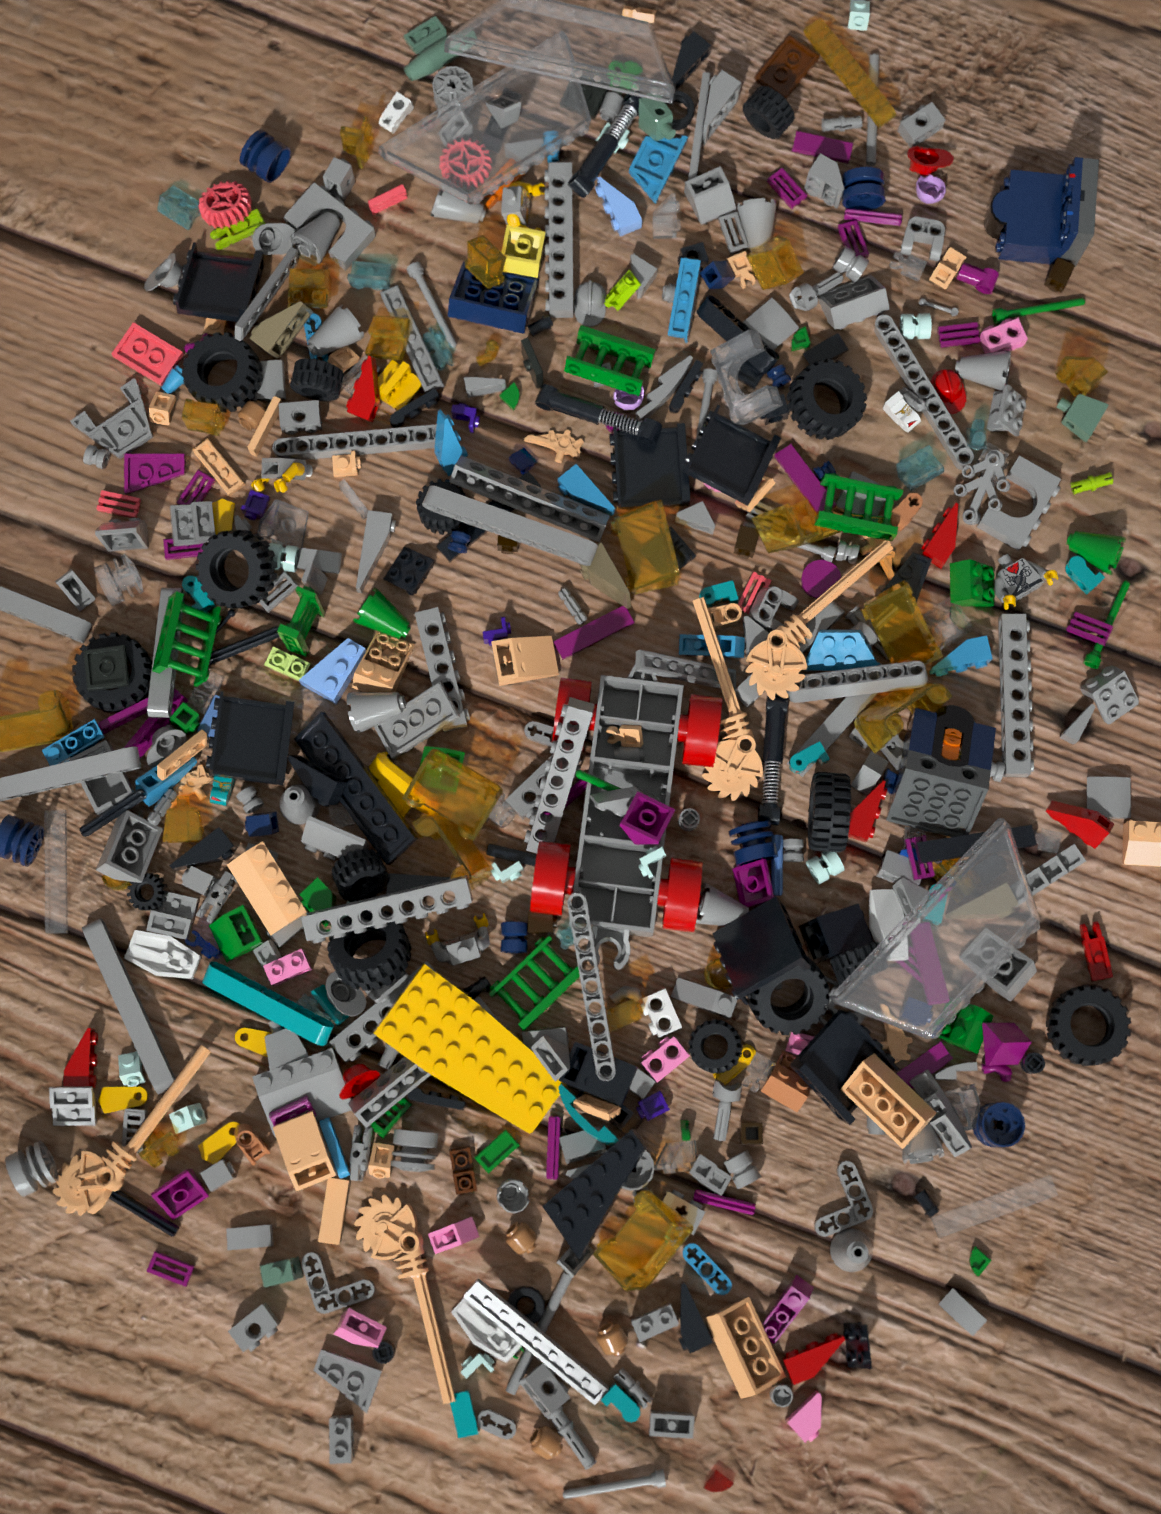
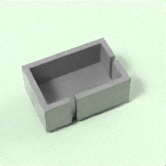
[69,740,134,815]

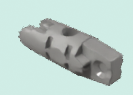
[196,871,235,924]
[349,1125,373,1181]

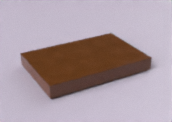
[754,35,820,99]

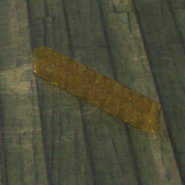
[803,18,897,128]

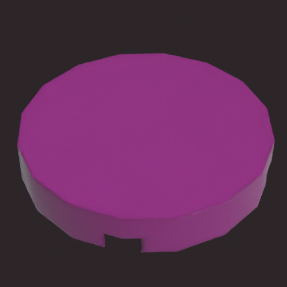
[801,560,841,599]

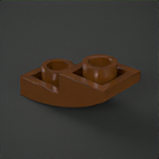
[449,1146,477,1195]

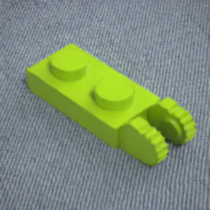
[210,209,266,250]

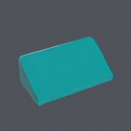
[311,985,349,1026]
[450,1389,479,1438]

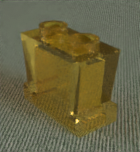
[465,235,506,289]
[181,399,225,436]
[606,999,644,1034]

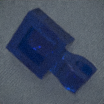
[185,930,222,960]

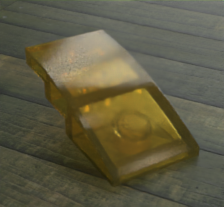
[752,499,841,554]

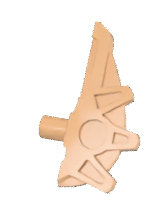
[524,430,584,463]
[859,536,895,581]
[166,765,214,813]
[879,1003,913,1063]

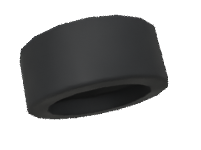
[661,90,694,131]

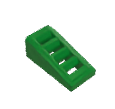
[368,1097,412,1139]

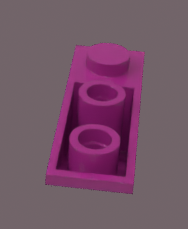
[762,1275,814,1344]

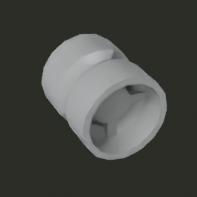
[832,246,869,282]
[724,1150,762,1189]

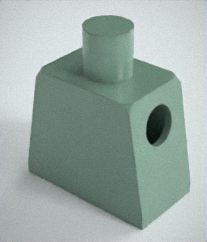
[638,91,676,141]
[1056,394,1109,442]
[259,1256,303,1287]

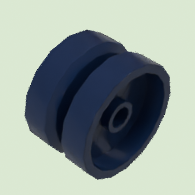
[841,167,886,210]

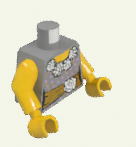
[501,181,545,231]
[251,458,313,493]

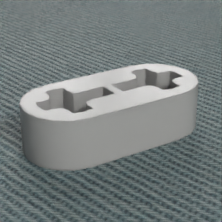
[524,721,554,747]
[477,1409,516,1439]

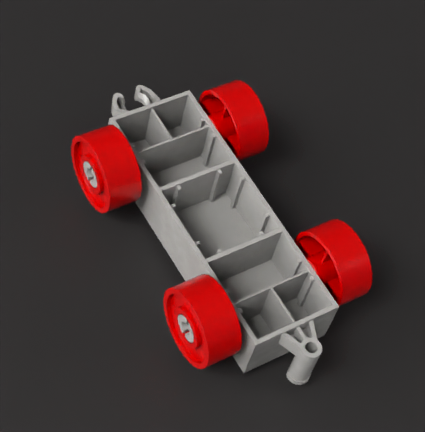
[530,659,722,970]

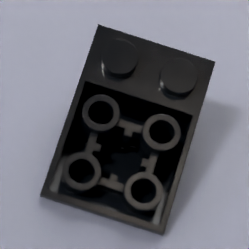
[559,1042,638,1107]

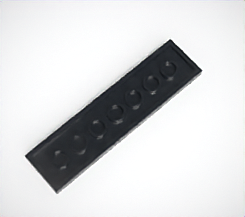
[294,712,418,865]

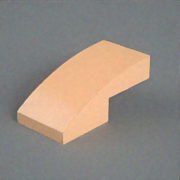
[929,247,967,290]

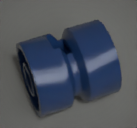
[500,922,528,953]

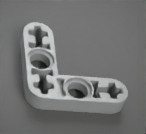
[814,1161,873,1237]
[302,1252,375,1314]

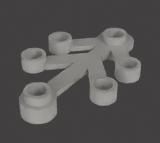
[954,450,1011,525]

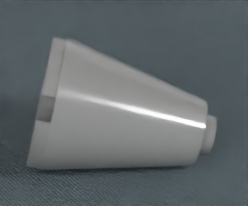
[430,178,486,224]
[737,198,776,255]
[288,212,340,266]
[307,305,364,357]
[955,351,1011,391]
[347,692,406,733]
[279,784,320,825]
[696,883,749,926]
[902,1122,945,1164]
[830,1229,873,1272]

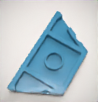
[629,136,688,203]
[806,630,881,671]

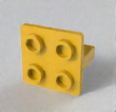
[378,360,422,411]

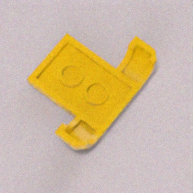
[369,752,443,818]

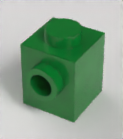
[170,702,200,735]

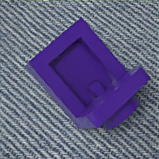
[451,404,480,433]
[241,490,270,520]
[483,617,511,646]
[636,1091,670,1121]

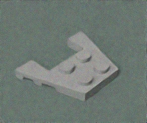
[70,378,153,459]

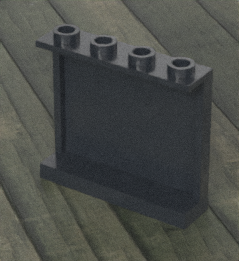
[173,242,265,322]
[684,405,781,506]
[609,423,690,510]
[206,691,294,786]
[712,896,811,1005]
[790,1009,899,1125]

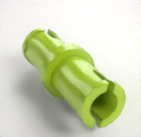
[1070,472,1113,495]

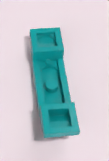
[558,1084,619,1146]

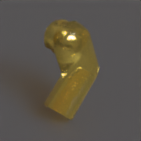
[475,339,499,366]

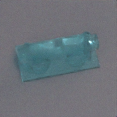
[423,327,454,371]
[966,418,987,450]

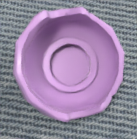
[916,174,946,204]
[613,386,644,410]

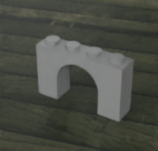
[284,183,376,271]
[977,456,1061,551]

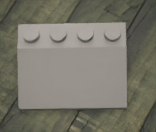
[252,1048,352,1137]

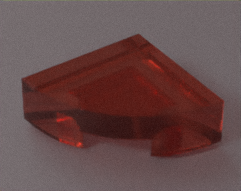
[704,1469,734,1492]

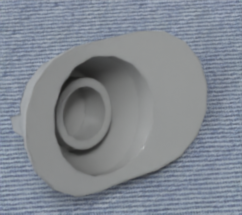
[251,223,295,255]
[144,253,183,291]
[574,280,606,327]
[147,724,187,769]
[326,971,366,1016]

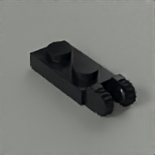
[668,360,703,414]
[389,389,439,428]
[407,1088,466,1111]

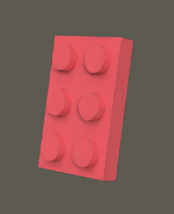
[111,322,184,386]

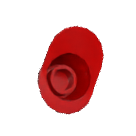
[907,146,954,176]
[930,369,966,414]
[339,1064,380,1100]

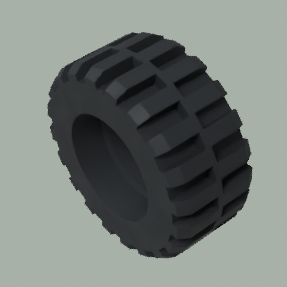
[182,332,263,413]
[787,359,867,440]
[196,530,278,608]
[72,632,153,713]
[808,772,851,852]
[327,910,412,991]
[747,956,830,1035]
[1046,984,1132,1066]

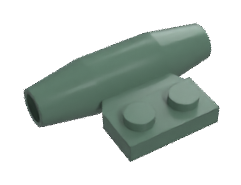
[403,16,477,81]

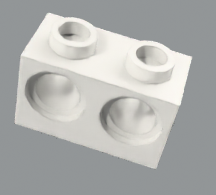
[640,989,682,1038]

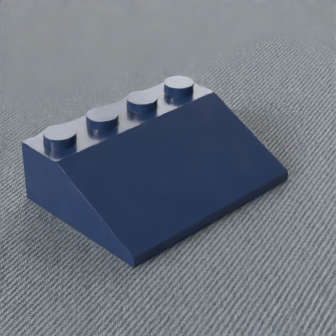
[448,262,539,334]

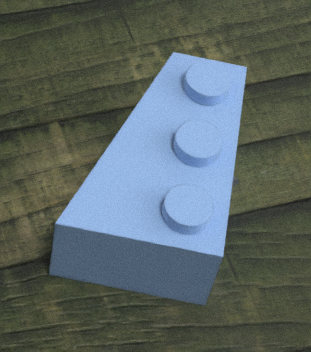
[299,638,366,705]

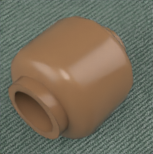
[238,400,266,431]
[505,1222,537,1254]
[596,1322,628,1356]
[529,1426,563,1460]

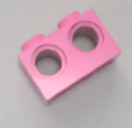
[980,318,1028,354]
[263,949,313,987]
[641,1036,689,1083]

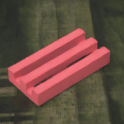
[368,184,407,215]
[96,490,141,518]
[738,572,772,614]

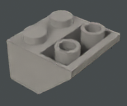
[804,153,844,208]
[684,167,736,225]

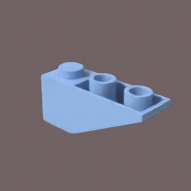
[595,177,642,236]

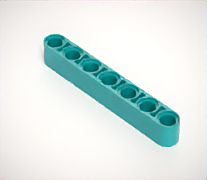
[202,962,334,1046]

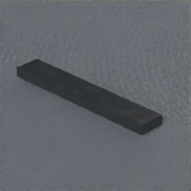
[437,471,541,563]
[914,825,1037,864]

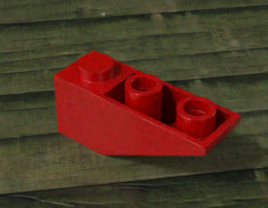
[346,356,380,423]
[921,503,958,569]
[848,781,888,843]
[1045,800,1114,849]
[63,1028,98,1088]
[782,1333,845,1385]

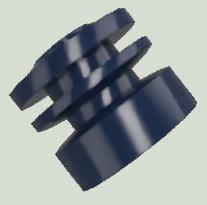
[239,129,291,183]
[0,814,44,867]
[728,821,778,866]
[972,1102,1025,1147]

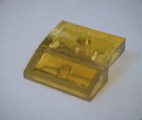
[365,315,410,361]

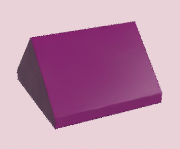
[620,791,675,845]
[732,859,774,907]
[982,1023,1032,1066]
[151,1169,209,1221]

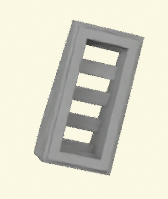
[464,377,506,398]
[302,562,327,595]
[1060,704,1095,745]
[122,1109,148,1153]

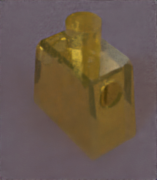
[163,796,205,843]

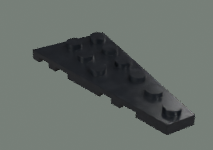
[542,1129,647,1259]

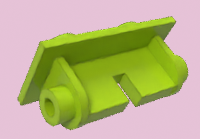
[604,270,642,311]

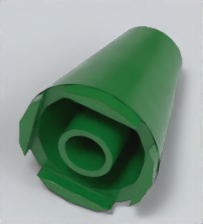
[1066,531,1126,575]
[353,587,411,639]

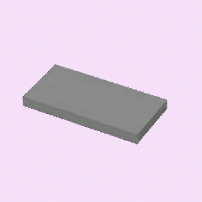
[374,682,461,760]

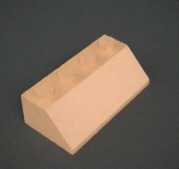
[1123,820,1161,867]
[227,841,307,936]
[841,1054,937,1149]
[704,1297,786,1399]

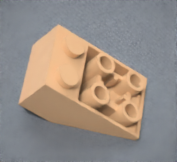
[352,631,415,692]
[491,636,559,686]
[273,1111,336,1191]

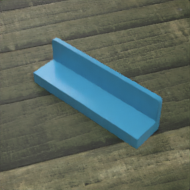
[668,258,701,343]

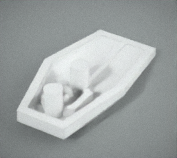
[869,889,908,961]
[124,930,201,979]
[451,1297,523,1363]

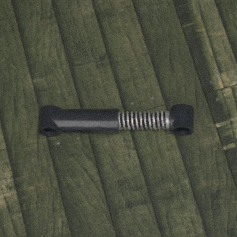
[567,88,644,198]
[535,384,662,445]
[758,694,788,826]

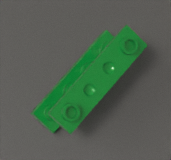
[564,325,656,396]
[814,473,903,541]
[277,586,325,658]
[152,591,221,687]
[489,936,580,1031]

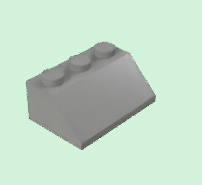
[817,275,889,329]
[96,810,163,883]
[301,816,370,861]

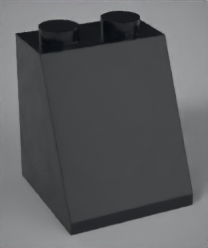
[798,903,873,964]

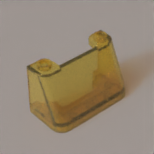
[610,500,680,595]
[861,580,943,665]
[854,683,953,753]
[0,689,73,752]
[402,749,503,841]
[412,811,491,891]
[593,1191,694,1291]

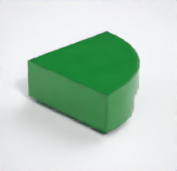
[791,326,811,352]
[499,382,519,411]
[680,1119,691,1141]
[969,1246,992,1277]

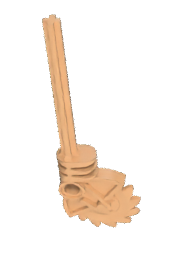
[745,540,894,700]
[692,597,763,801]
[53,1044,211,1216]
[354,1194,456,1404]

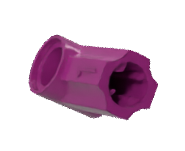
[957,262,999,294]

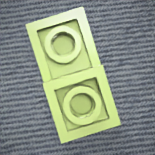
[264,646,310,681]

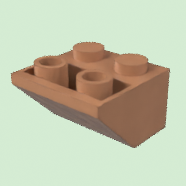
[761,1051,811,1113]

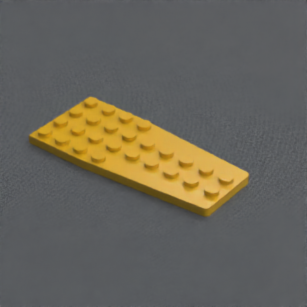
[373,963,566,1133]

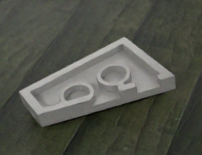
[313,1349,382,1413]

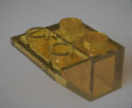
[746,235,804,290]
[288,268,332,308]
[1055,356,1108,397]

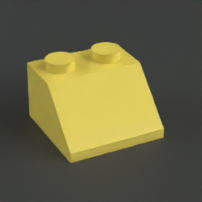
[499,225,546,278]

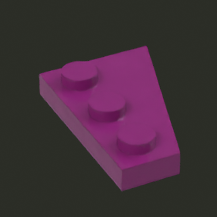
[124,454,186,495]

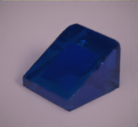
[509,447,537,475]

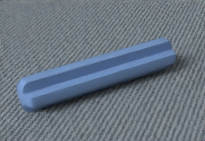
[771,835,783,896]

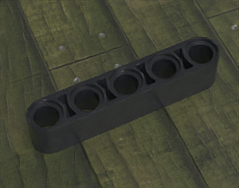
[696,295,780,374]

